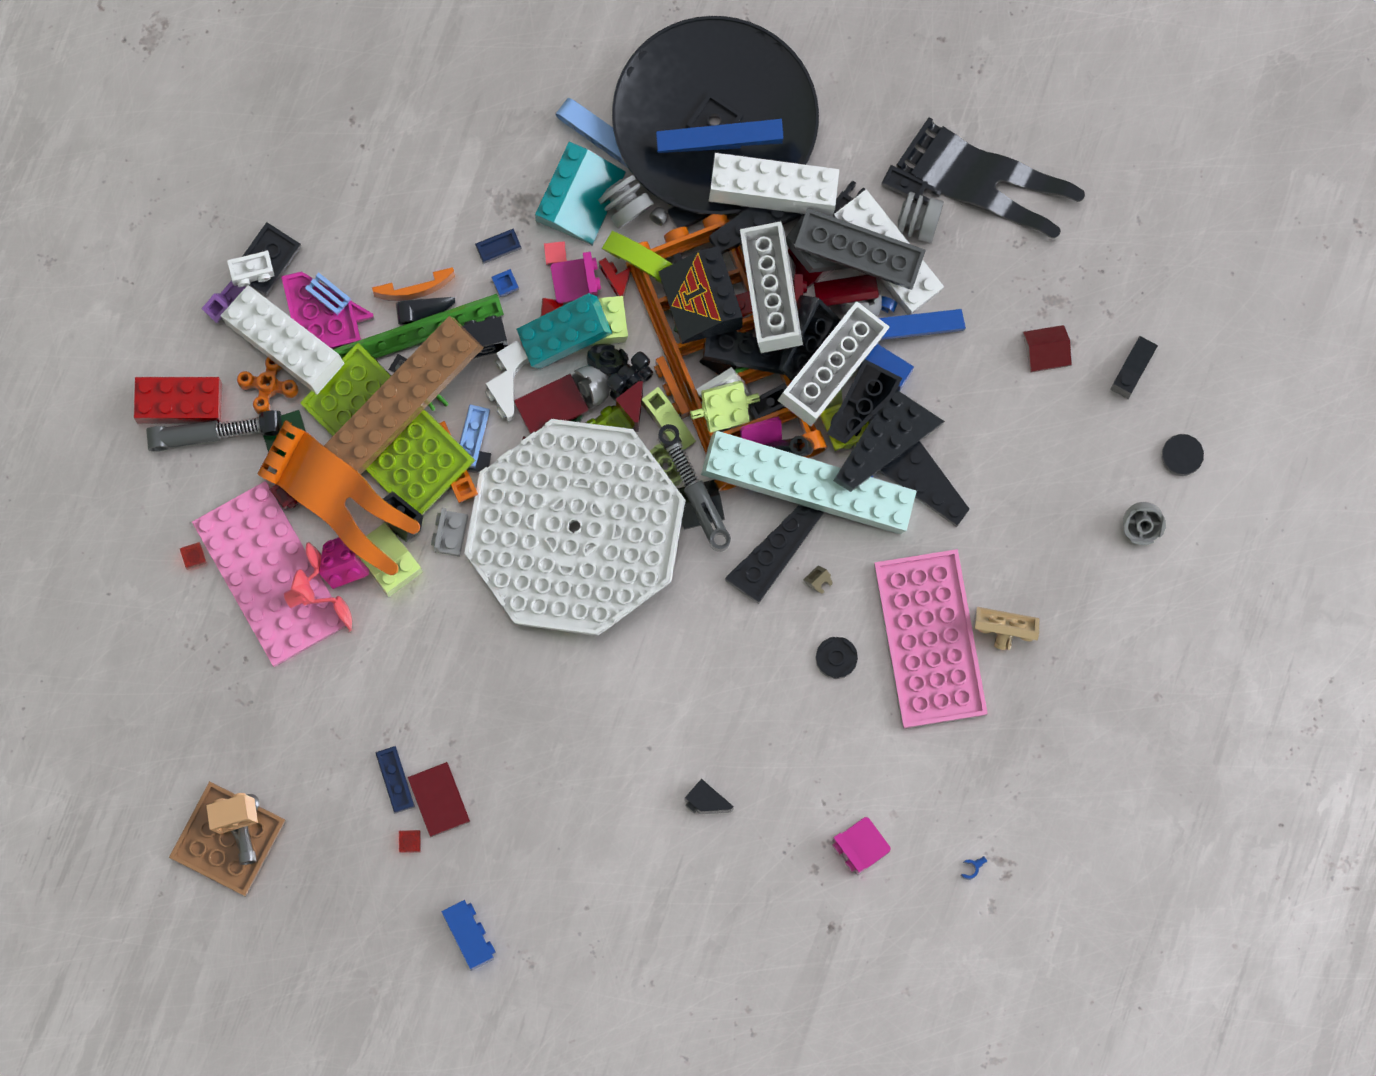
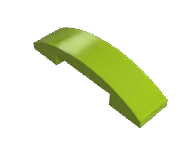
[602,231,672,284]

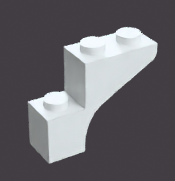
[485,340,529,423]

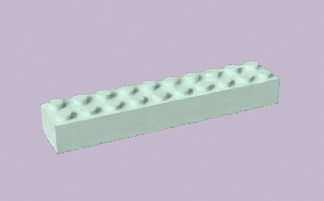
[701,431,917,534]

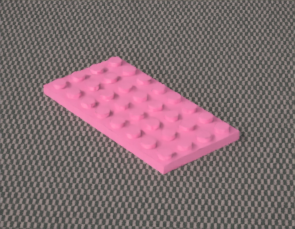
[192,481,347,667]
[874,549,988,729]

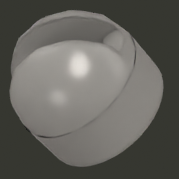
[649,207,668,226]

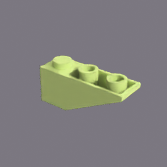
[642,387,696,449]

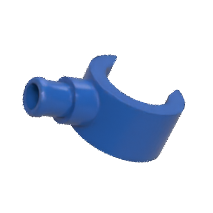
[881,296,898,313]
[960,856,987,880]

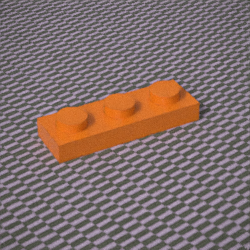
[654,356,690,419]

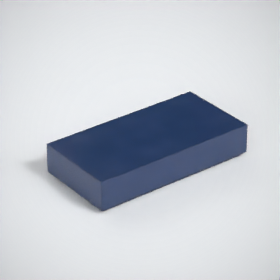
[475,228,522,264]

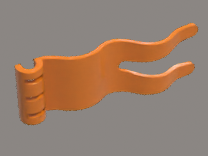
[257,420,420,575]

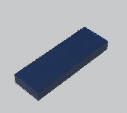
[375,746,415,814]

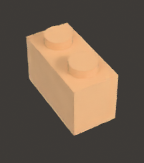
[206,793,258,834]

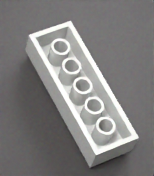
[709,153,839,217]
[833,190,944,315]
[740,221,803,353]
[220,285,345,395]
[778,301,889,426]

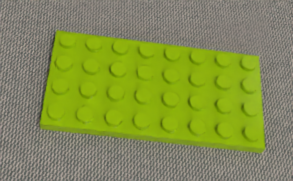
[300,343,476,515]

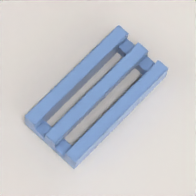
[305,273,351,315]

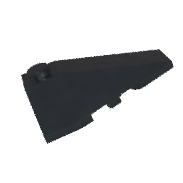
[779,295,841,380]
[827,359,902,444]

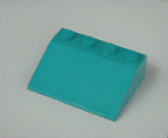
[535,142,626,246]

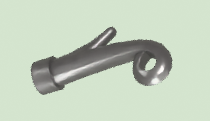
[231,794,259,865]

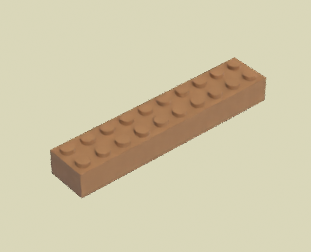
[324,316,484,474]

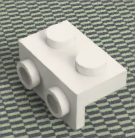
[227,251,274,287]

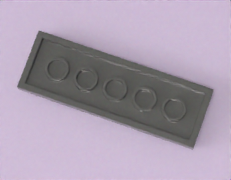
[794,208,926,290]

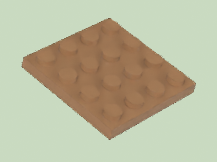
[169,781,286,897]

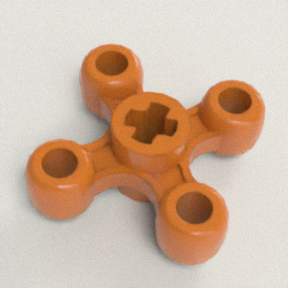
[237,357,299,414]

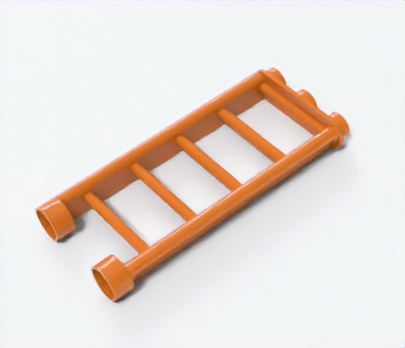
[625,214,828,491]

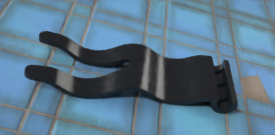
[896,117,1085,238]

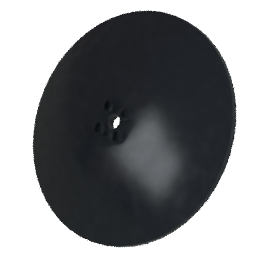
[612,16,819,215]

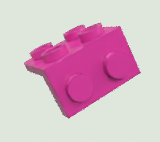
[551,252,601,304]
[740,417,782,444]
[319,537,369,589]
[832,817,891,875]

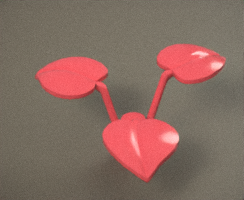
[284,542,352,632]

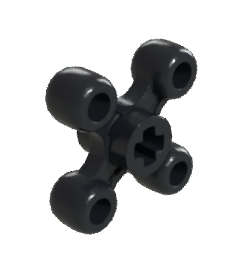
[607,351,653,402]

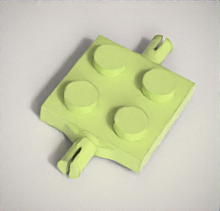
[690,381,760,433]

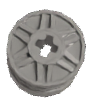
[598,175,654,229]
[898,192,944,243]

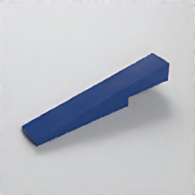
[656,119,783,153]

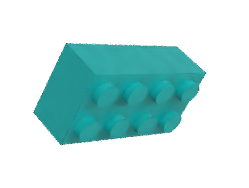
[516,293,612,369]

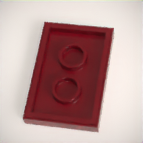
[814,274,879,306]
[514,374,589,434]
[407,762,470,838]

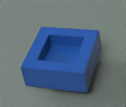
[491,269,519,297]

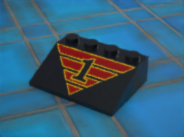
[659,246,743,344]

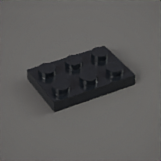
[242,222,301,296]

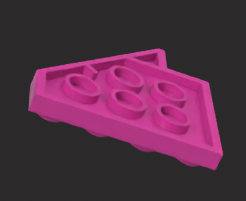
[281,272,374,349]

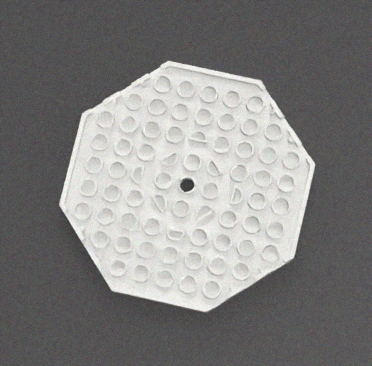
[465,419,685,636]

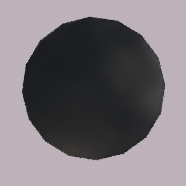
[586,344,629,374]
[1162,434,1204,476]
[815,637,858,679]

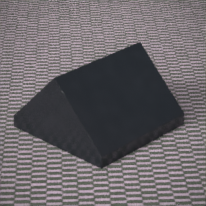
[677,480,725,530]

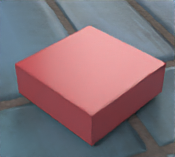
[544,241,567,265]

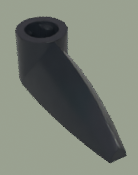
[396,297,455,325]
[763,436,814,456]

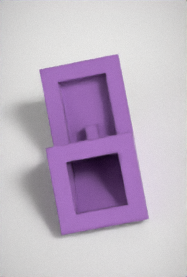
[201,280,245,323]

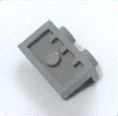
[431,508,468,557]

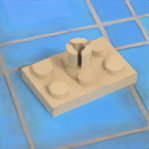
[975,607,1039,650]

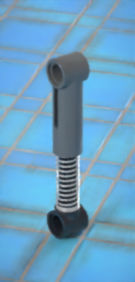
[146,410,282,451]
[658,424,731,552]

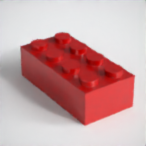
[134,377,222,424]

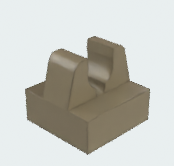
[803,565,833,594]

